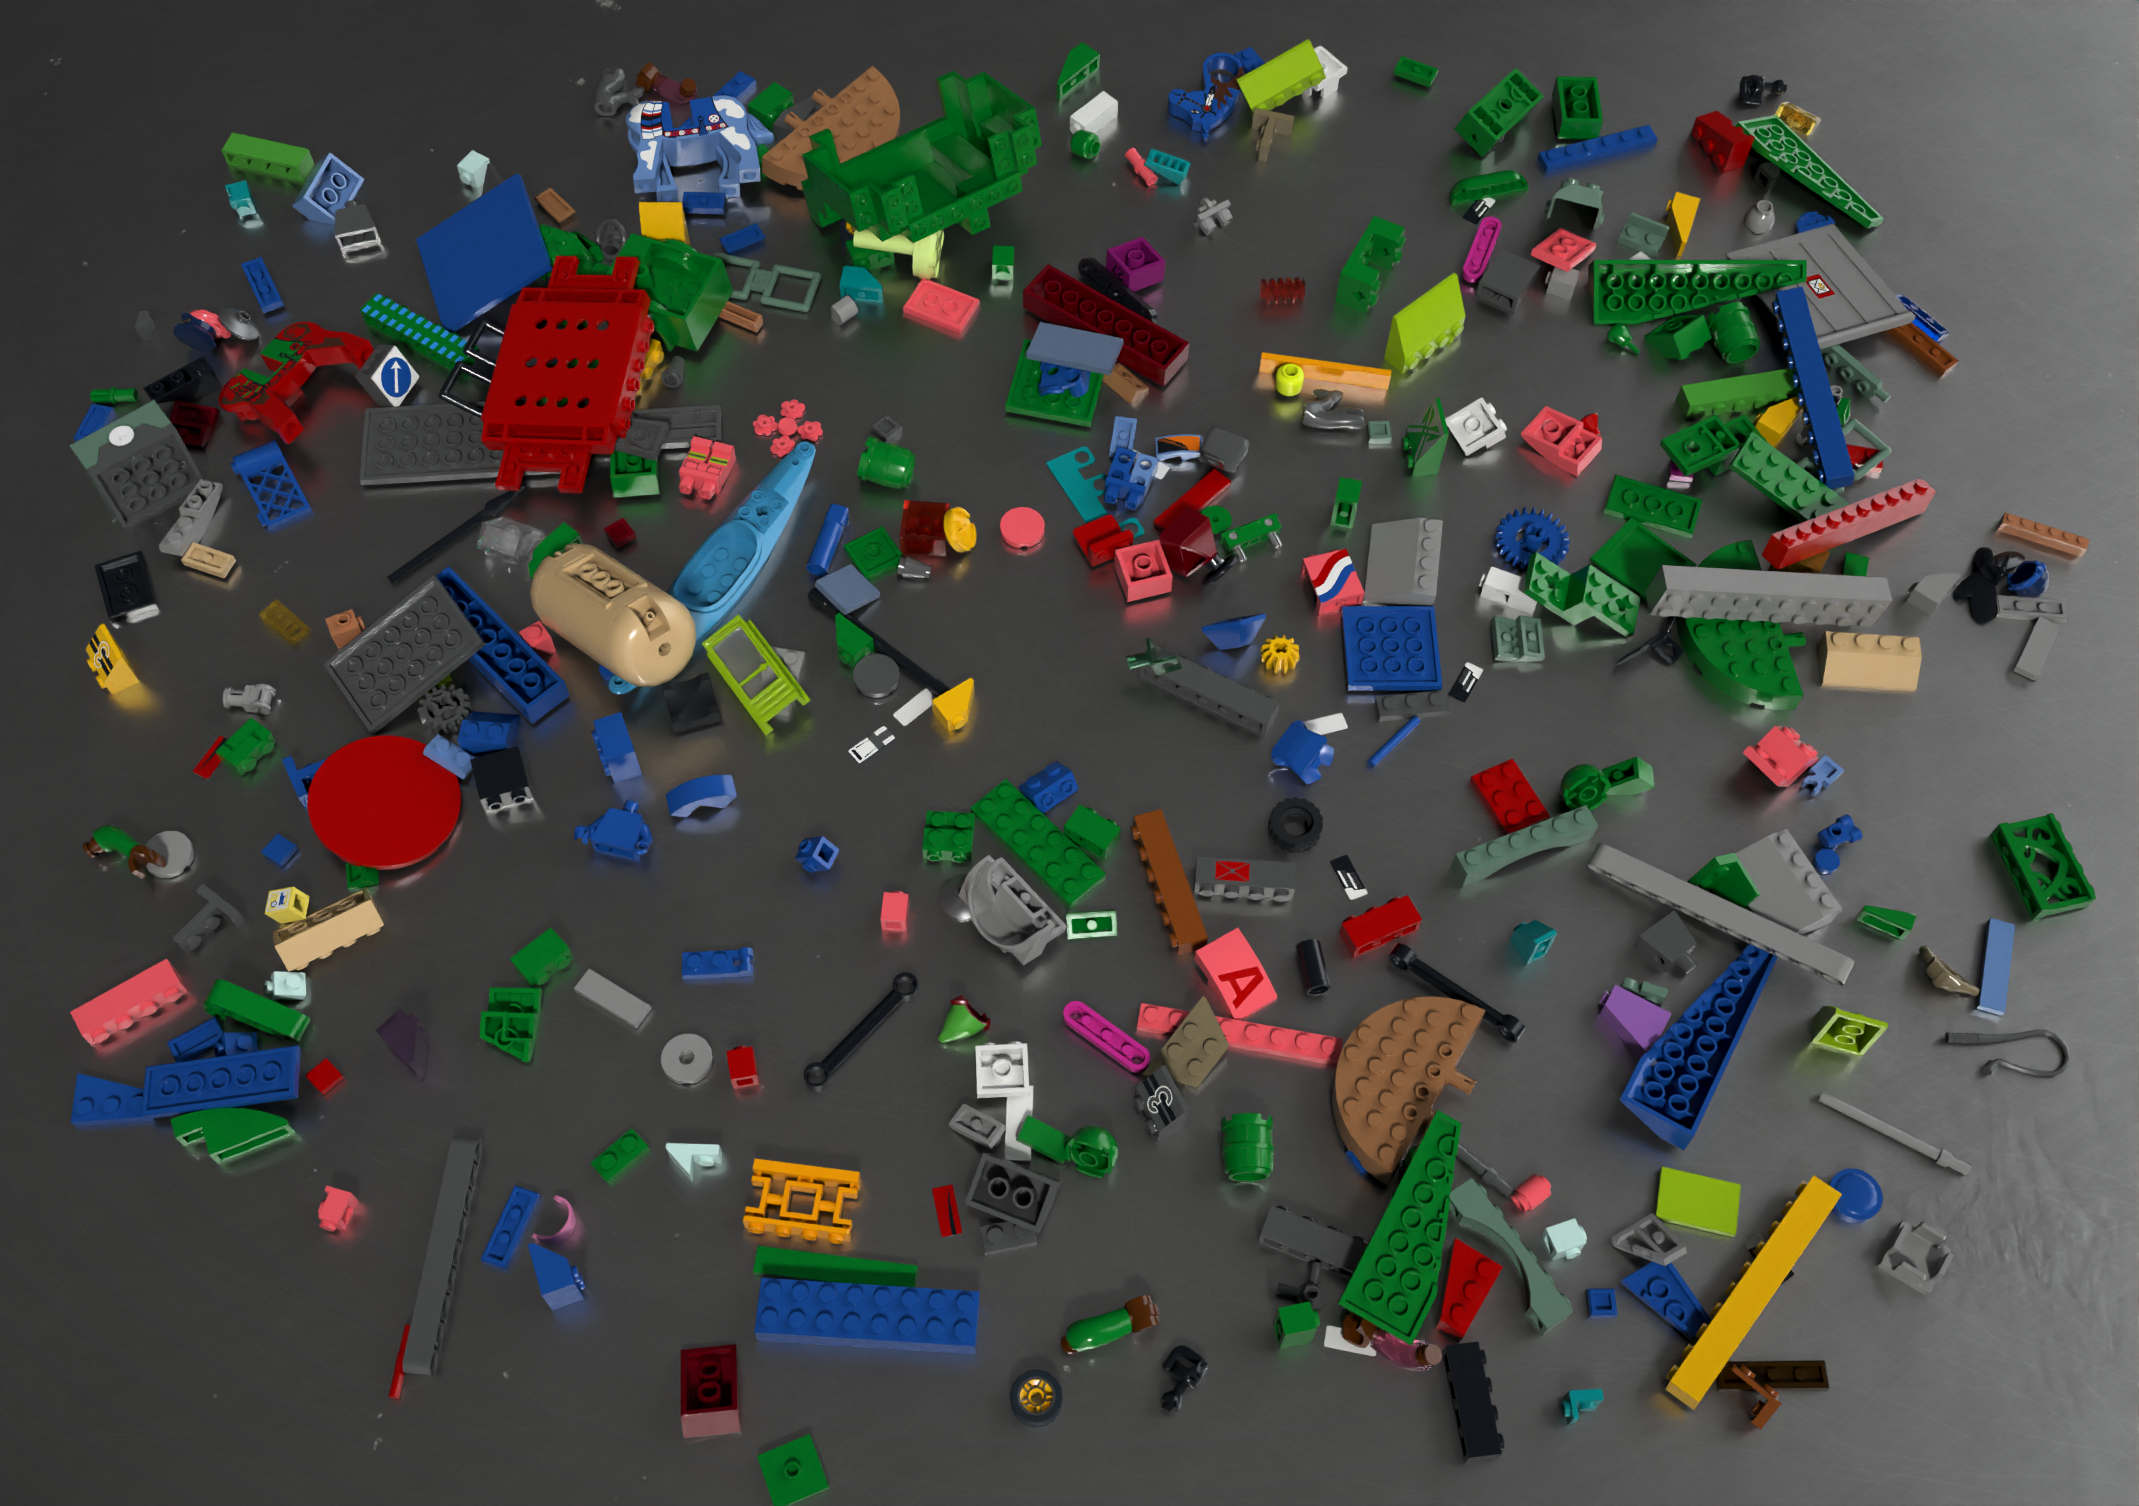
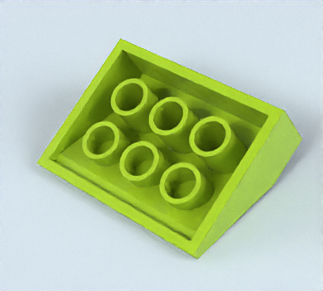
[1384,273,1465,374]

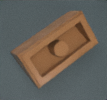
[1103,363,1149,403]

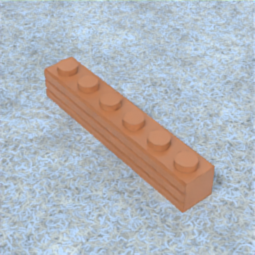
[718,301,763,333]
[1998,512,2089,557]

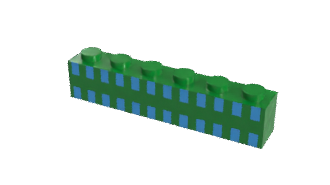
[360,293,480,378]

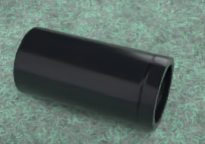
[1296,939,1331,996]

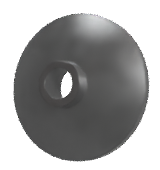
[218,306,260,341]
[939,874,972,920]

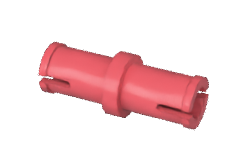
[1125,148,1158,186]

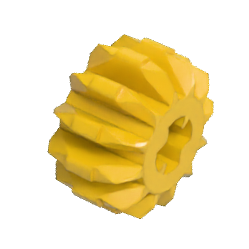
[1260,634,1300,674]

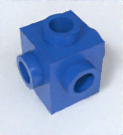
[795,836,840,873]

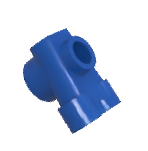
[1817,814,1862,850]

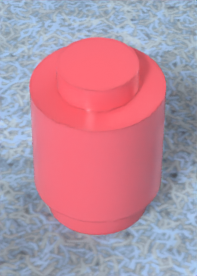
[1511,1174,1551,1213]

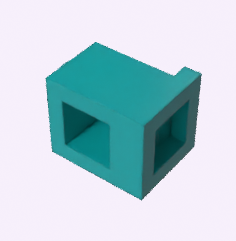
[225,180,257,217]

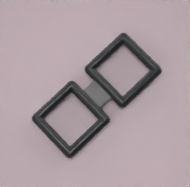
[438,318,505,419]

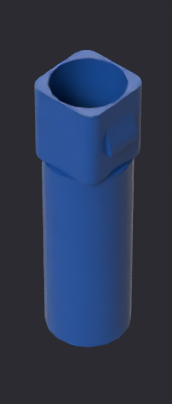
[806,504,849,577]

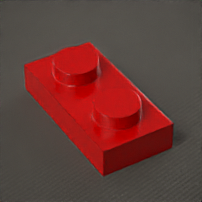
[1846,444,1883,473]

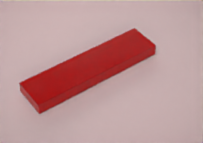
[1153,468,1231,532]

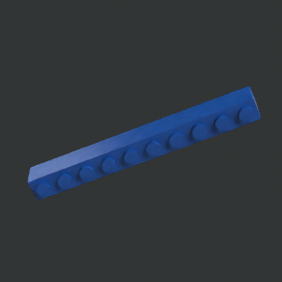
[1772,287,1855,489]

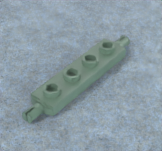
[1820,344,1891,403]

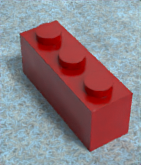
[1339,895,1422,958]

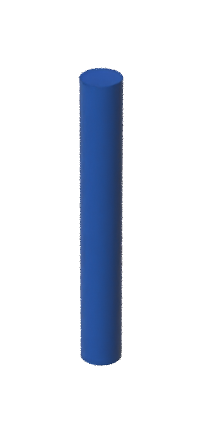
[1367,716,1421,767]

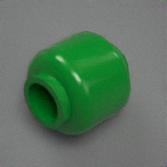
[1070,130,1101,159]

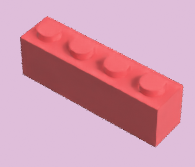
[70,959,188,1045]

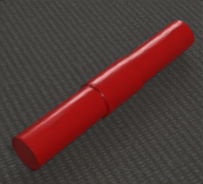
[388,1325,410,1399]

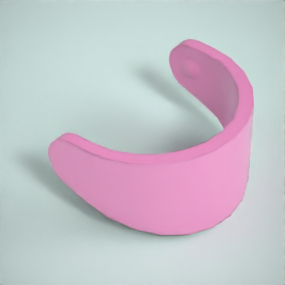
[532,1195,576,1244]

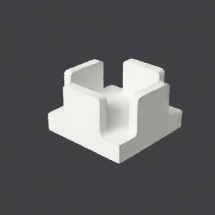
[1303,45,1347,99]

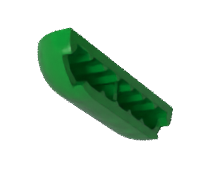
[1449,170,1529,206]

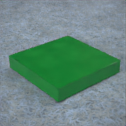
[843,526,904,581]

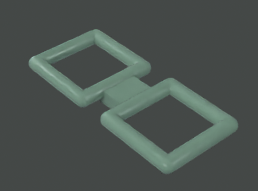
[712,252,822,312]
[1796,419,1892,495]

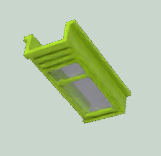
[701,614,811,736]

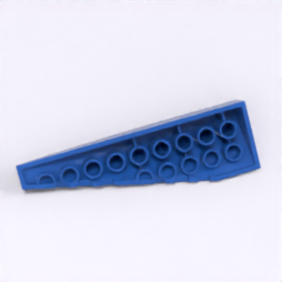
[1620,944,1778,1150]

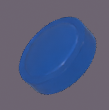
[1828,1168,1883,1224]

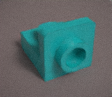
[1561,1389,1604,1425]

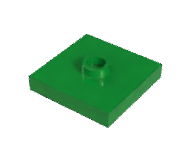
[757,1434,829,1506]

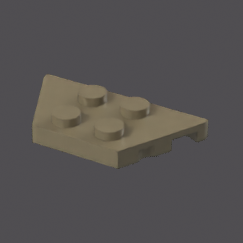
[1142,996,1229,1088]

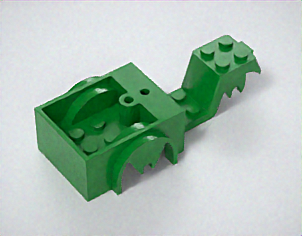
[539,225,733,352]

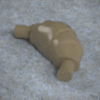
[1919,945,1979,996]

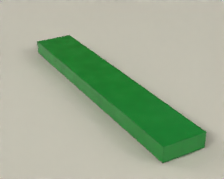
[753,1246,918,1287]

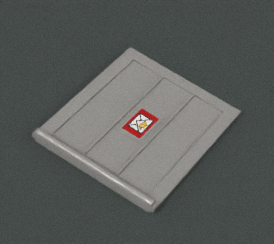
[1725,224,1916,349]

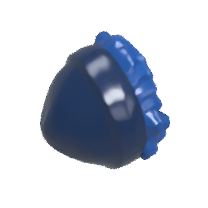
[2006,560,2049,598]

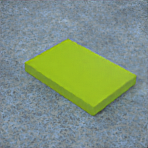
[1654,1166,1741,1237]

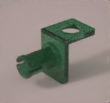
[1126,638,1182,676]

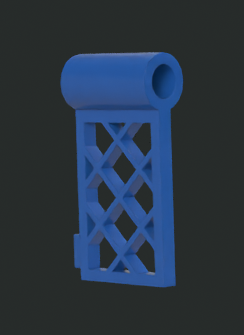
[230,439,312,529]

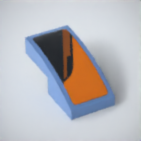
[1155,434,1203,461]

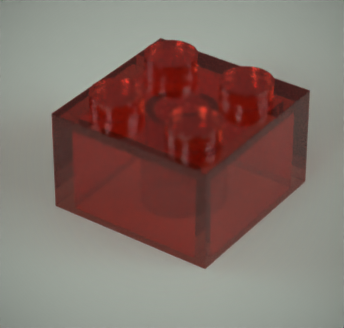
[899,500,950,556]

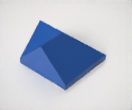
[1201,613,1266,650]

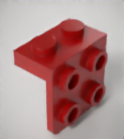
[1073,514,1134,567]

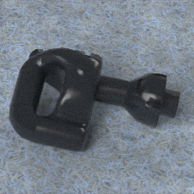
[1739,75,1787,105]
[1160,1345,1208,1414]

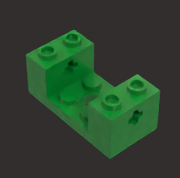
[1454,68,1544,158]
[1335,216,1406,314]

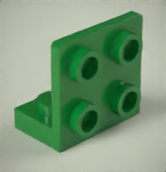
[1687,853,1760,908]

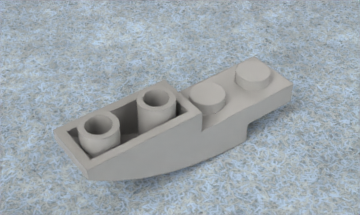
[159,479,223,556]

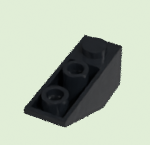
[143,356,222,404]

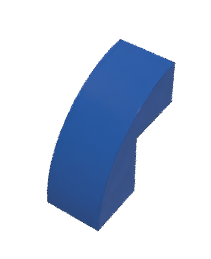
[666,775,737,818]

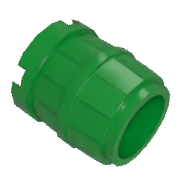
[1706,302,1760,364]
[857,436,916,490]
[1221,1113,1275,1182]

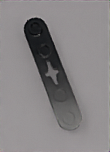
[1078,257,1158,324]

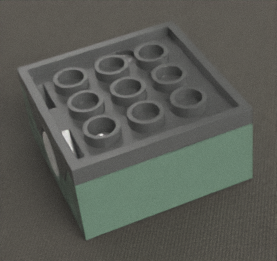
[69,400,204,529]

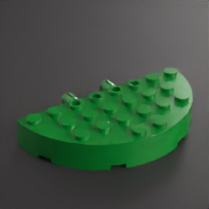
[1677,539,1806,710]

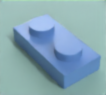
[1109,416,1137,459]
[423,734,476,780]

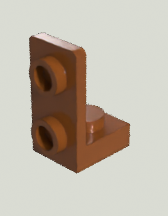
[1731,1364,1782,1430]

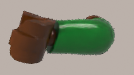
[82,825,167,879]
[1060,1295,1160,1354]

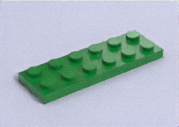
[1728,432,1850,522]
[970,779,1106,908]

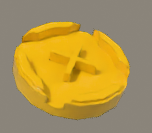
[944,507,977,553]

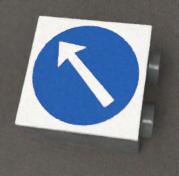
[355,345,419,408]

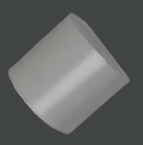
[831,295,858,325]

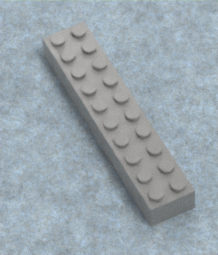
[1645,565,1892,628]

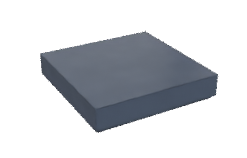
[815,564,880,615]

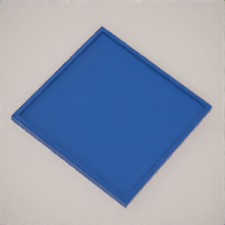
[416,173,553,333]

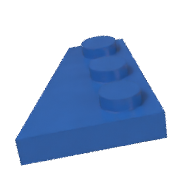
[71,1073,155,1126]
[1620,1262,1712,1340]

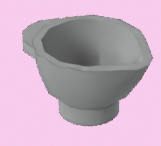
[1744,200,1775,234]

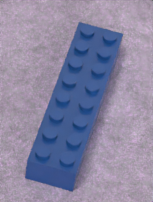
[436,566,570,724]
[754,1278,980,1355]

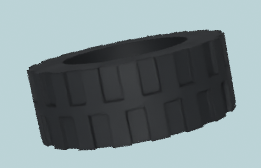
[1268,797,1323,853]

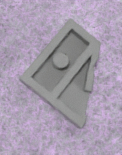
[1610,1213,1687,1266]

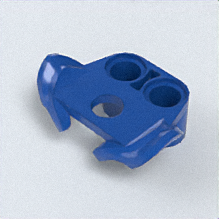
[1038,362,1091,397]

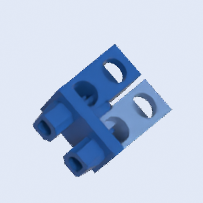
[1104,447,1159,510]

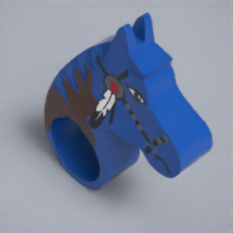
[1167,53,1244,140]

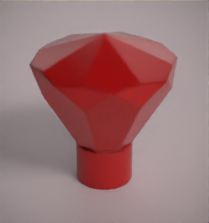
[1580,413,1601,436]

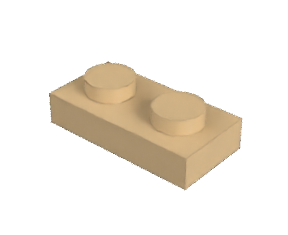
[181,542,236,579]

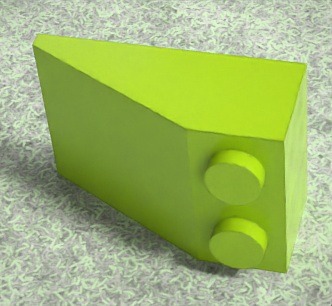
[1811,1005,1888,1056]

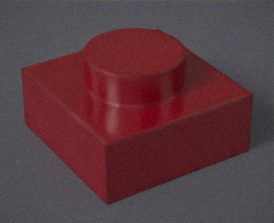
[604,518,636,549]

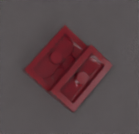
[168,401,220,447]

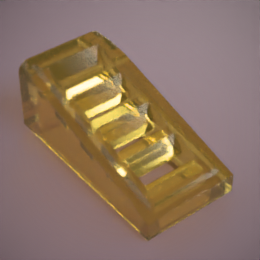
[259,599,311,646]

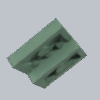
[1491,615,1545,662]

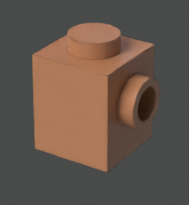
[325,609,366,649]

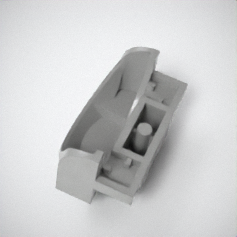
[958,855,1067,965]

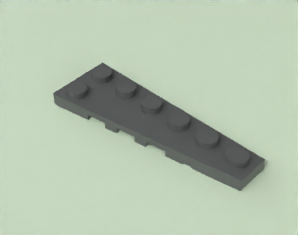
[614,418,669,461]

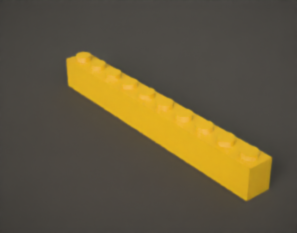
[1665,1175,1842,1410]

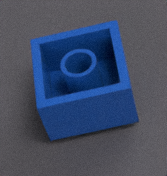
[591,712,642,784]

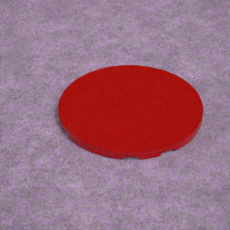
[307,735,461,870]

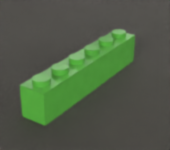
[1676,368,1798,419]

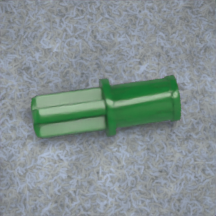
[90,387,138,404]

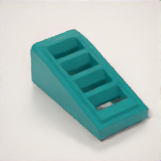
[1144,148,1191,185]

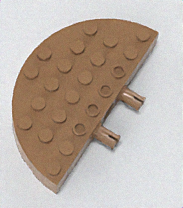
[762,66,900,190]
[1332,996,1486,1186]

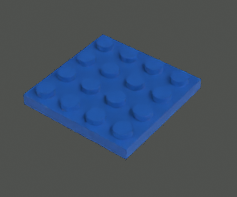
[1341,606,1443,691]

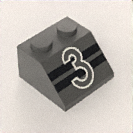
[1133,1065,1189,1141]

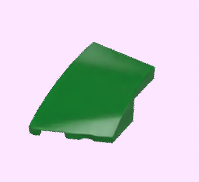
[479,987,543,1063]

